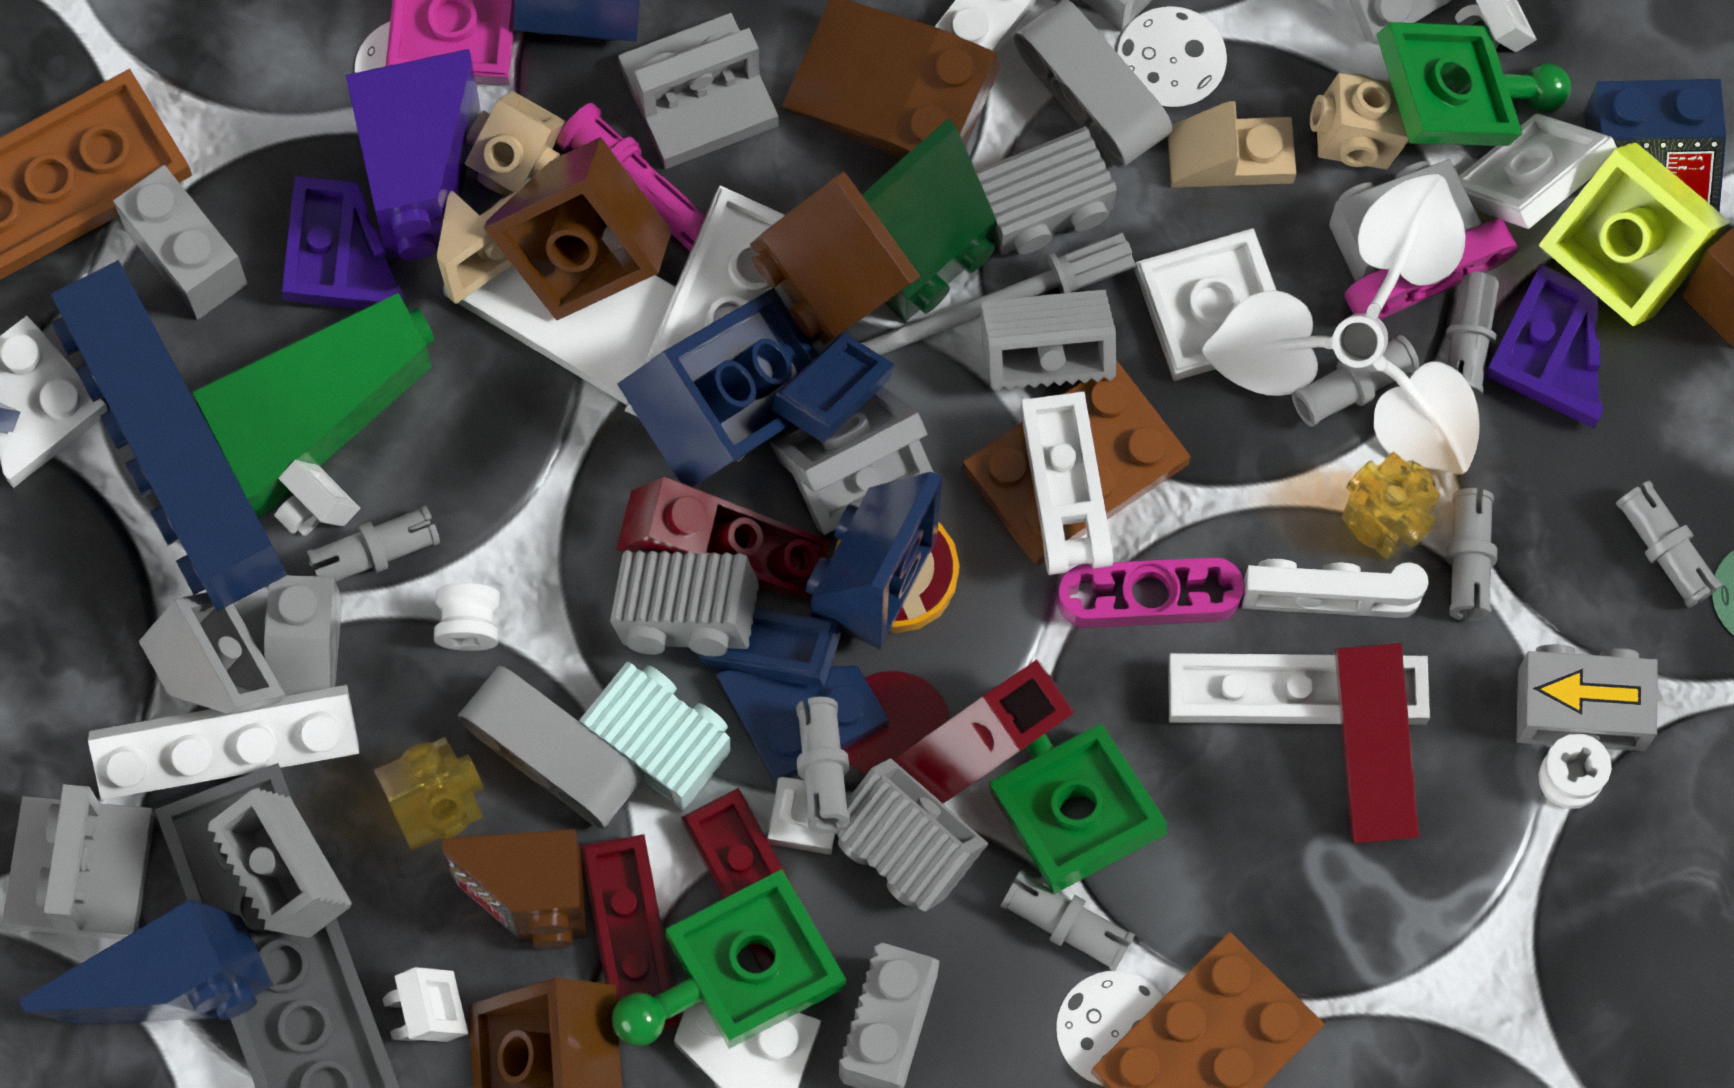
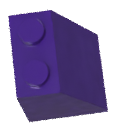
[345,49,481,261]

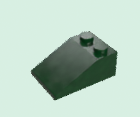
[862,118,996,323]

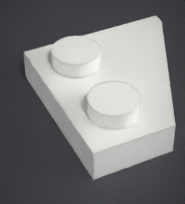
[0,316,108,488]
[674,1002,821,1088]

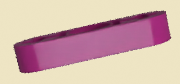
[1344,219,1519,319]
[1057,558,1244,628]

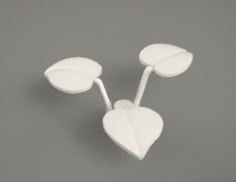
[1202,174,1480,475]

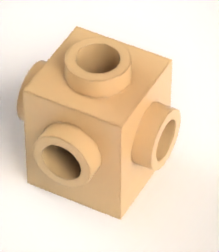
[1310,73,1409,170]
[464,91,566,195]

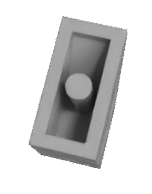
[264,575,343,696]
[139,592,285,715]

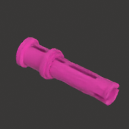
[556,103,706,252]

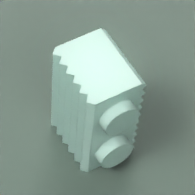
[579,662,731,811]

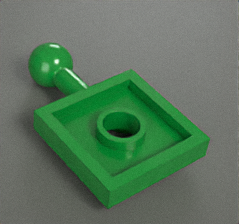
[1376,22,1571,146]
[989,723,1168,894]
[612,869,846,1049]

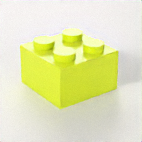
[1538,143,1731,326]

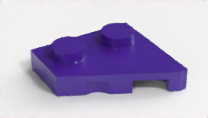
[281,176,404,310]
[1485,264,1603,429]

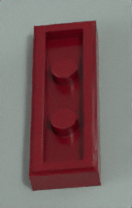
[1334,642,1419,843]
[681,787,802,972]
[580,834,680,1031]

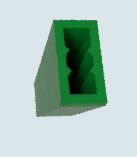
[192,293,435,518]

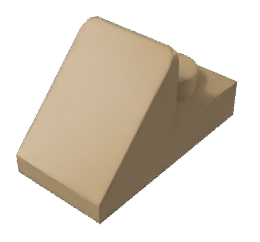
[1167,101,1296,188]
[437,188,521,304]

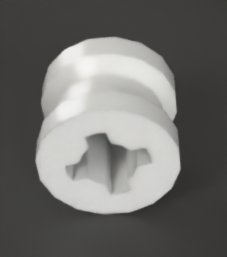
[434,583,500,651]
[1538,733,1612,809]

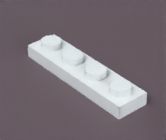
[1168,653,1430,725]
[88,685,359,800]

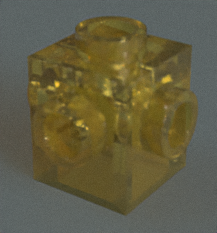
[1341,451,1441,560]
[374,737,484,851]

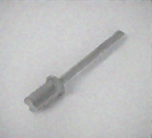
[862,233,1136,355]

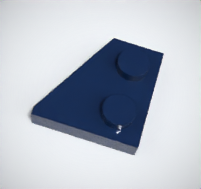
[716,666,889,787]

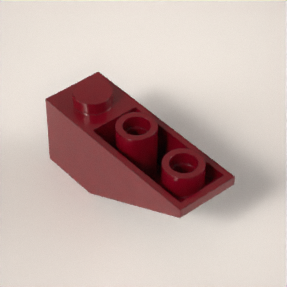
[616,476,830,602]
[893,659,1075,804]

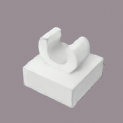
[1455,0,1537,52]
[274,460,360,536]
[768,777,835,855]
[383,967,468,1042]

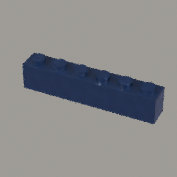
[50,260,287,611]

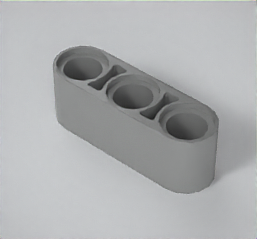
[1013,0,1173,169]
[457,666,645,829]

